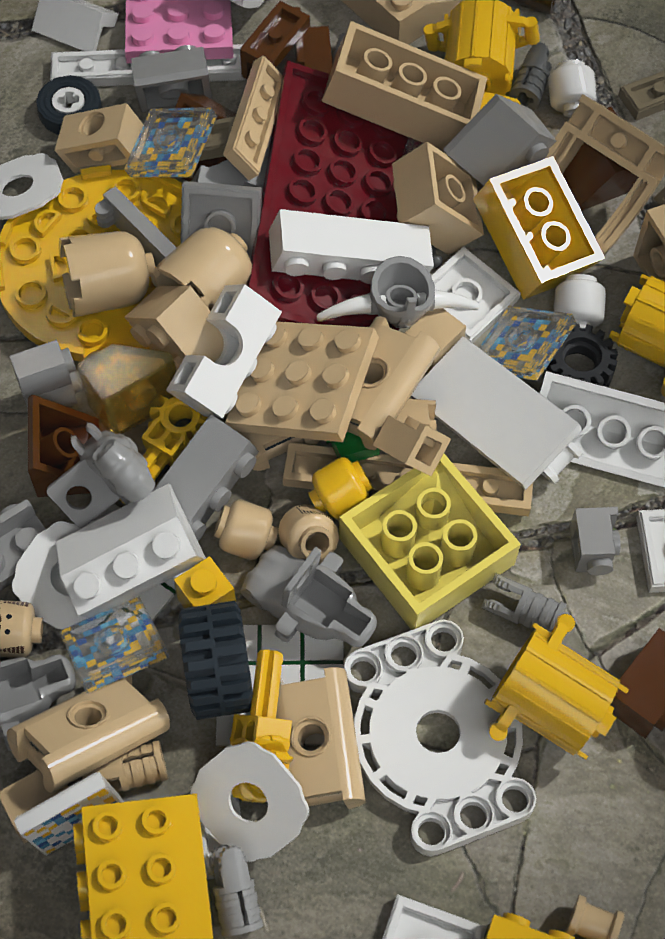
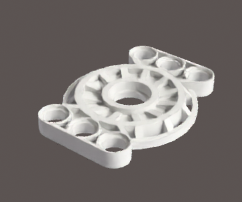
[344,620,536,857]

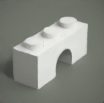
[166,284,282,418]

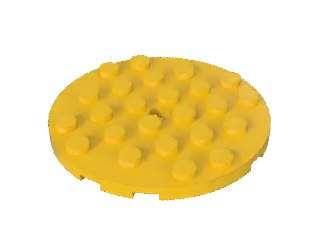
[0,165,183,364]

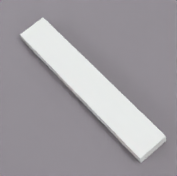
[50,44,247,87]

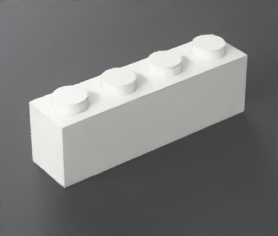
[269,209,434,284]

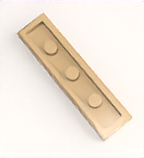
[223,56,282,181]

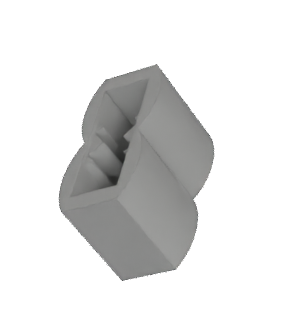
[9,340,82,409]

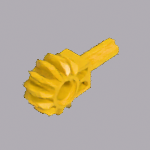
[119,395,208,505]
[230,649,294,803]

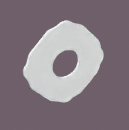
[0,153,63,220]
[12,521,108,633]
[190,741,309,862]

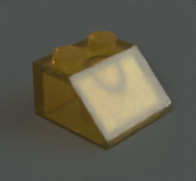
[77,344,176,434]

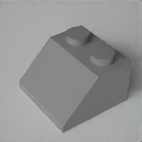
[131,45,212,112]
[443,94,557,186]

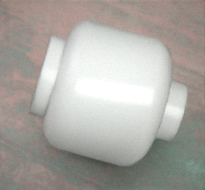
[548,60,596,118]
[554,274,606,332]

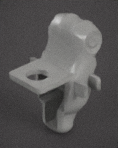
[47,423,155,528]
[241,545,377,647]
[0,655,76,751]

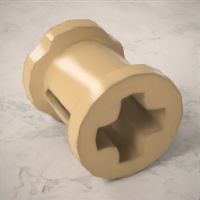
[565,895,625,939]

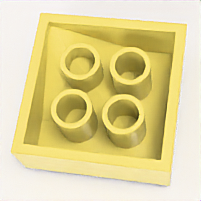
[339,454,521,630]

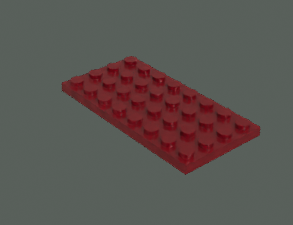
[247,60,421,331]

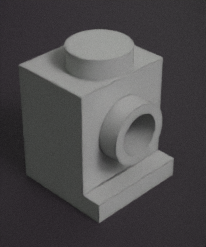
[569,507,621,576]

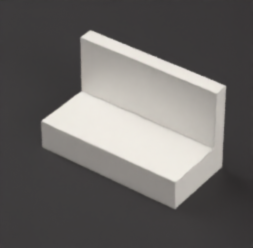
[32,0,118,51]

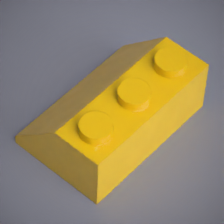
[473,157,605,300]

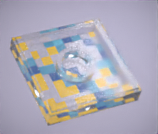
[124,107,217,177]
[479,306,577,381]
[59,596,169,694]

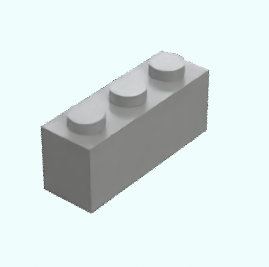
[152,414,259,541]

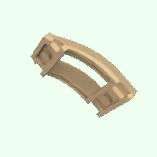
[543,94,665,256]

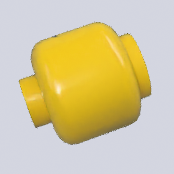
[308,457,374,520]

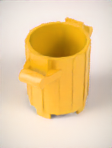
[423,0,540,96]
[609,274,665,397]
[484,614,629,760]

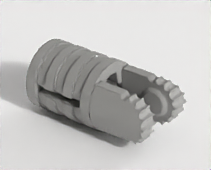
[481,573,567,632]
[210,845,264,937]

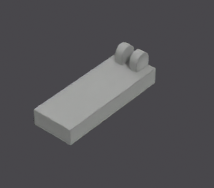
[95,186,177,267]

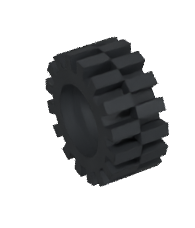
[542,324,618,387]

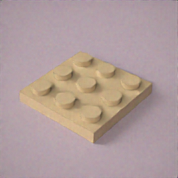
[225,322,379,442]

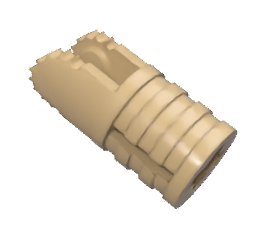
[82,740,168,792]

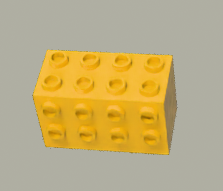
[73,794,213,939]

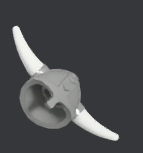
[317,256,480,328]

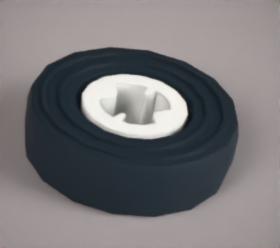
[36,75,102,135]

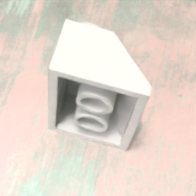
[56,483,206,618]

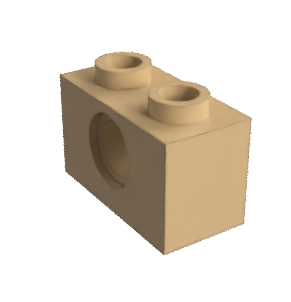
[55,103,146,174]

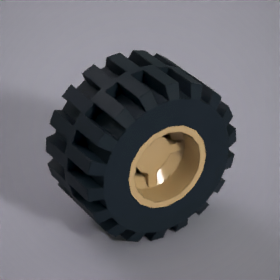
[178,601,253,720]

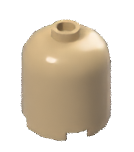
[150,227,252,311]
[59,231,155,317]

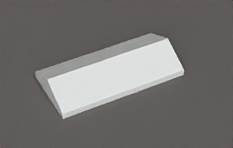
[540,371,665,488]

